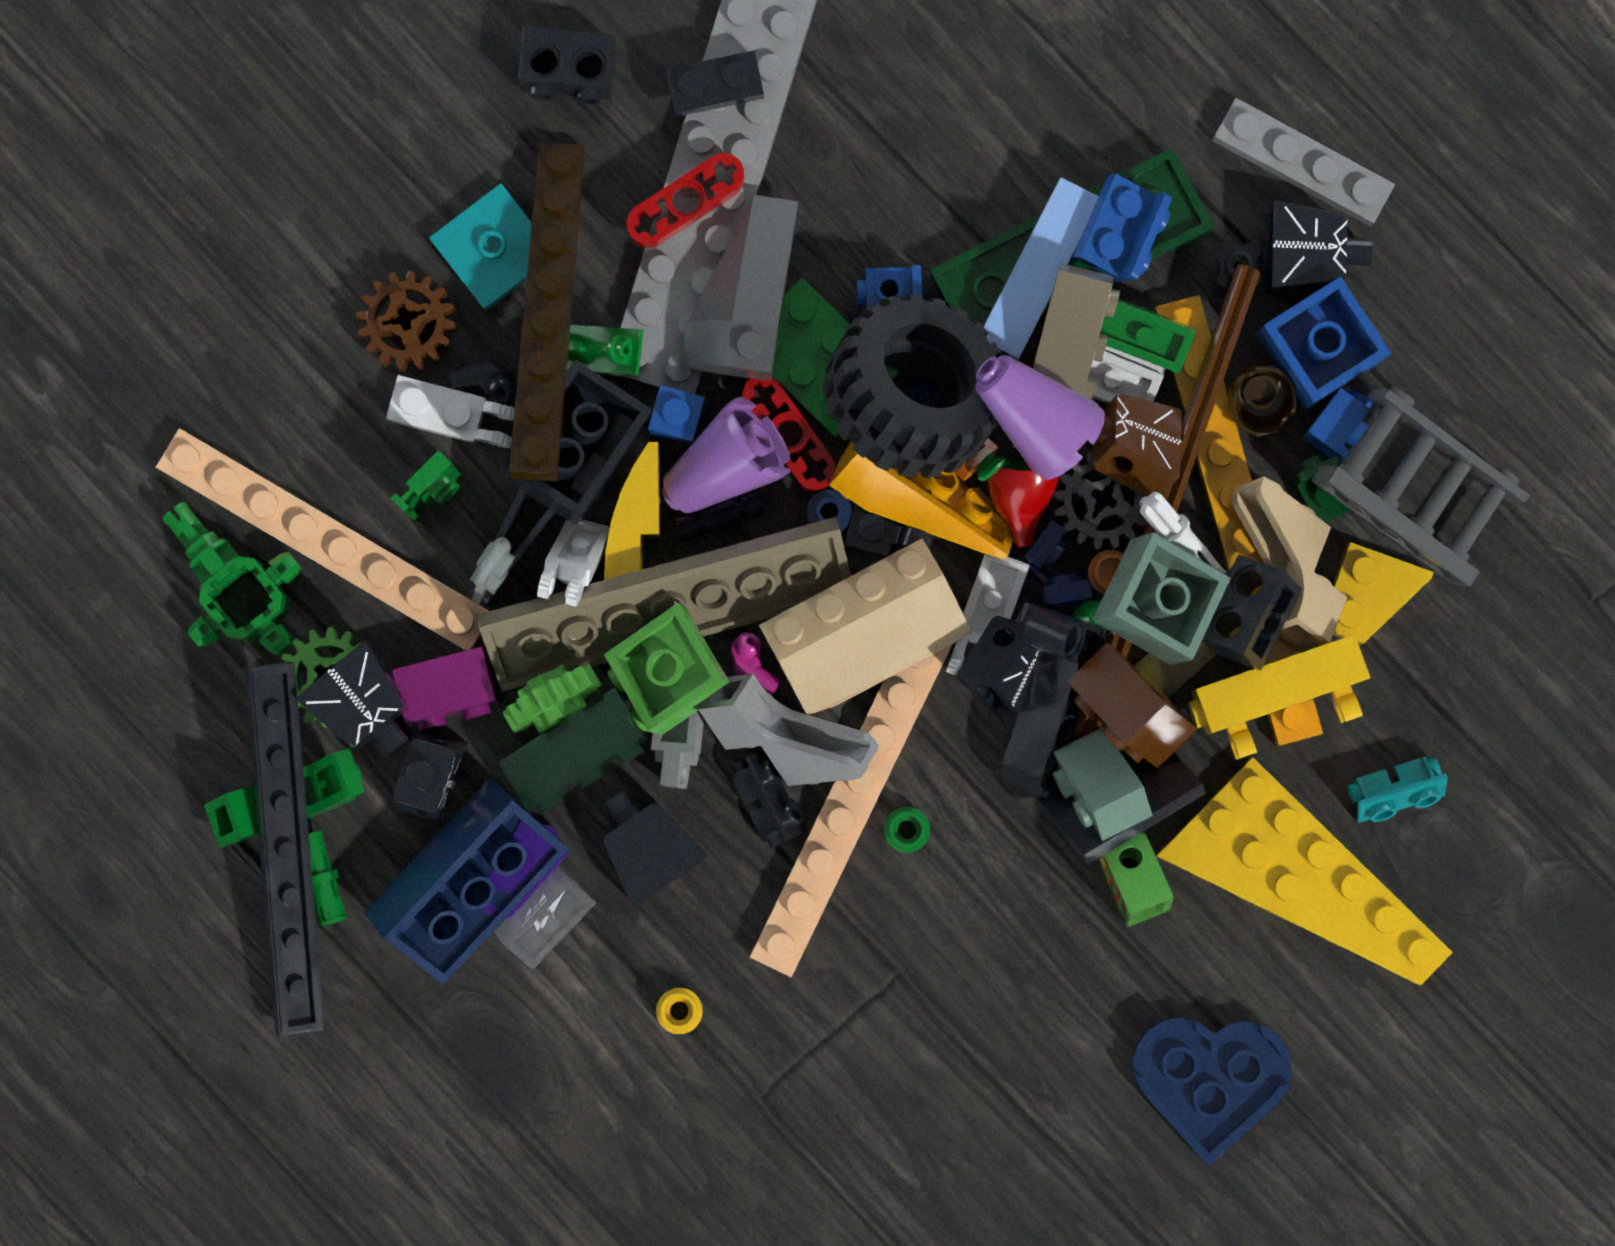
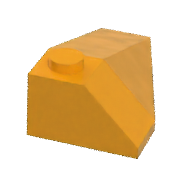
[829,442,1014,560]

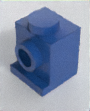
[857,265,922,307]
[1301,388,1372,461]

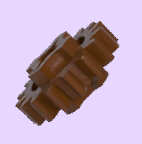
[356,271,457,372]

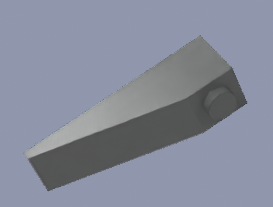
[681,195,799,382]

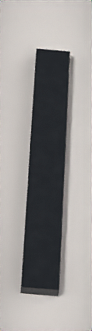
[244,662,324,1037]

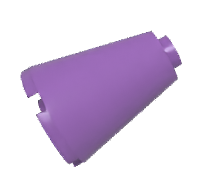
[976,355,1105,480]
[662,397,791,514]

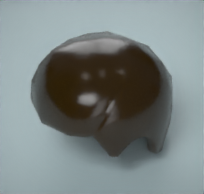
[1228,363,1297,437]

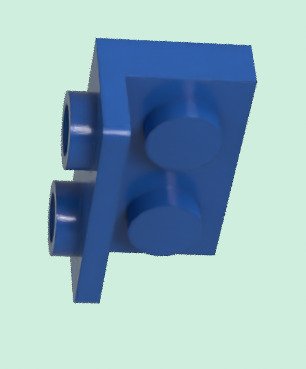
[1073,173,1172,281]

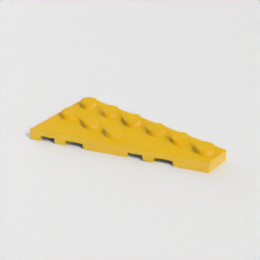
[1155,757,1453,985]

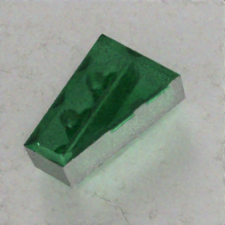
[498,688,648,814]

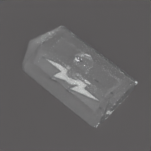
[493,866,596,970]

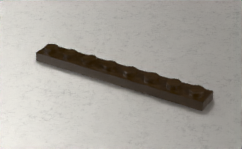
[509,142,585,481]

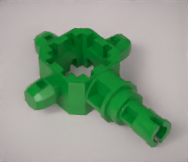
[162,502,302,656]

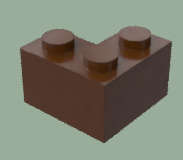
[1067,642,1197,768]

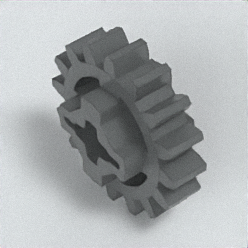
[1052,452,1147,551]

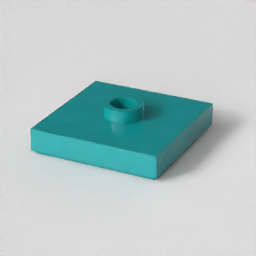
[429,184,532,312]

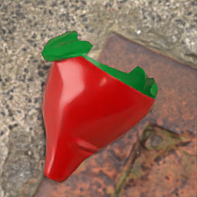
[977,453,1060,548]

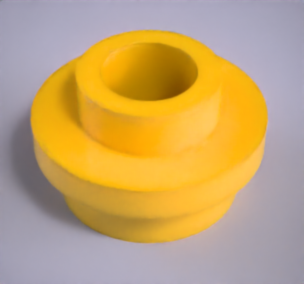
[656,988,703,1034]

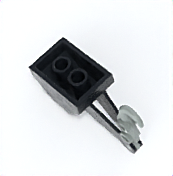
[466,360,652,608]

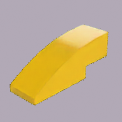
[604,442,661,580]

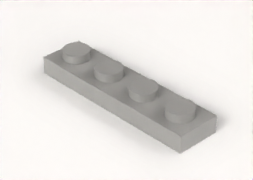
[1212,98,1395,227]

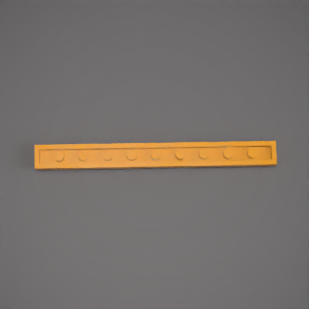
[1154,295,1323,747]

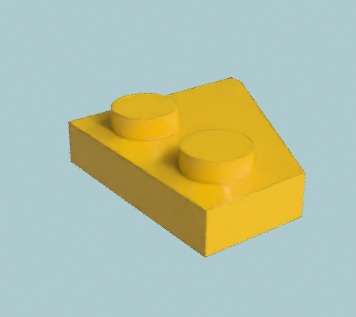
[1333,542,1434,645]

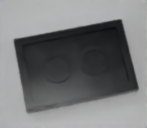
[1037,750,1205,865]

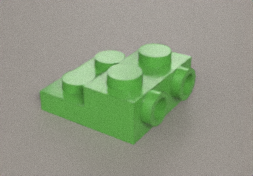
[604,603,729,735]

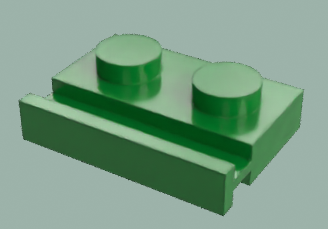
[391,450,462,522]

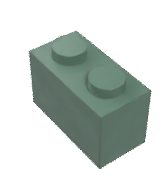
[1053,727,1153,841]

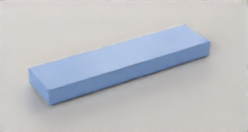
[983,178,1099,361]

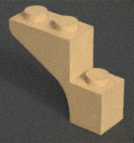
[1231,476,1347,652]

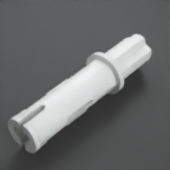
[1139,492,1226,574]

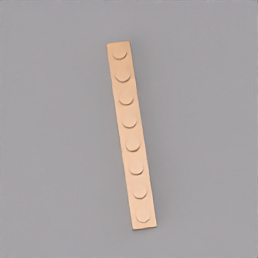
[156,428,489,650]
[750,645,952,977]

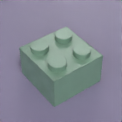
[1093,533,1231,665]

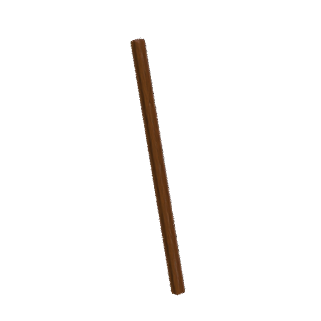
[1074,264,1260,739]

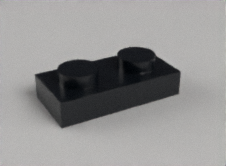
[665,50,764,117]

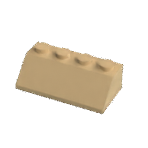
[759,538,972,717]

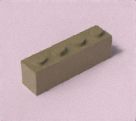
[1013,263,1120,448]

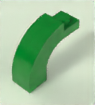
[204,748,365,848]

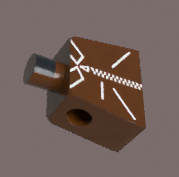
[1092,394,1182,497]

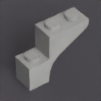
[698,673,879,786]

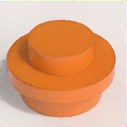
[1088,550,1124,595]

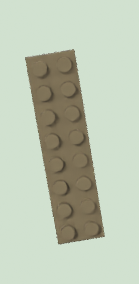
[477,517,851,692]

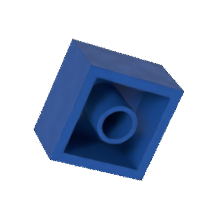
[1256,276,1391,411]

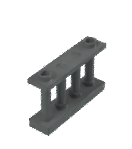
[1311,387,1530,587]

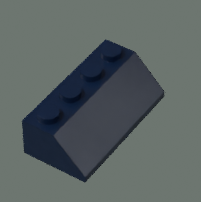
[364,777,570,985]

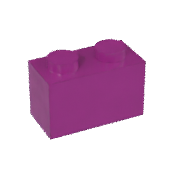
[392,647,500,731]

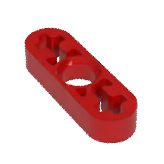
[627,153,745,248]
[742,377,836,493]

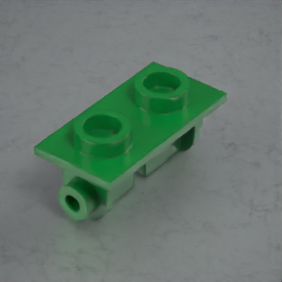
[567,325,644,376]

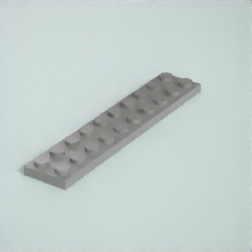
[608,0,817,395]

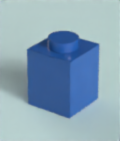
[648,385,706,447]

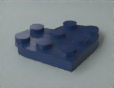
[1131,1017,1291,1166]

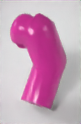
[730,632,782,696]

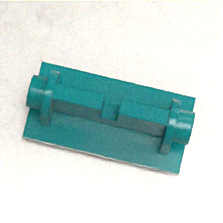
[1347,756,1448,823]

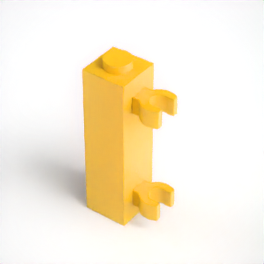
[1188,634,1370,759]

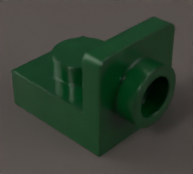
[1291,453,1351,523]

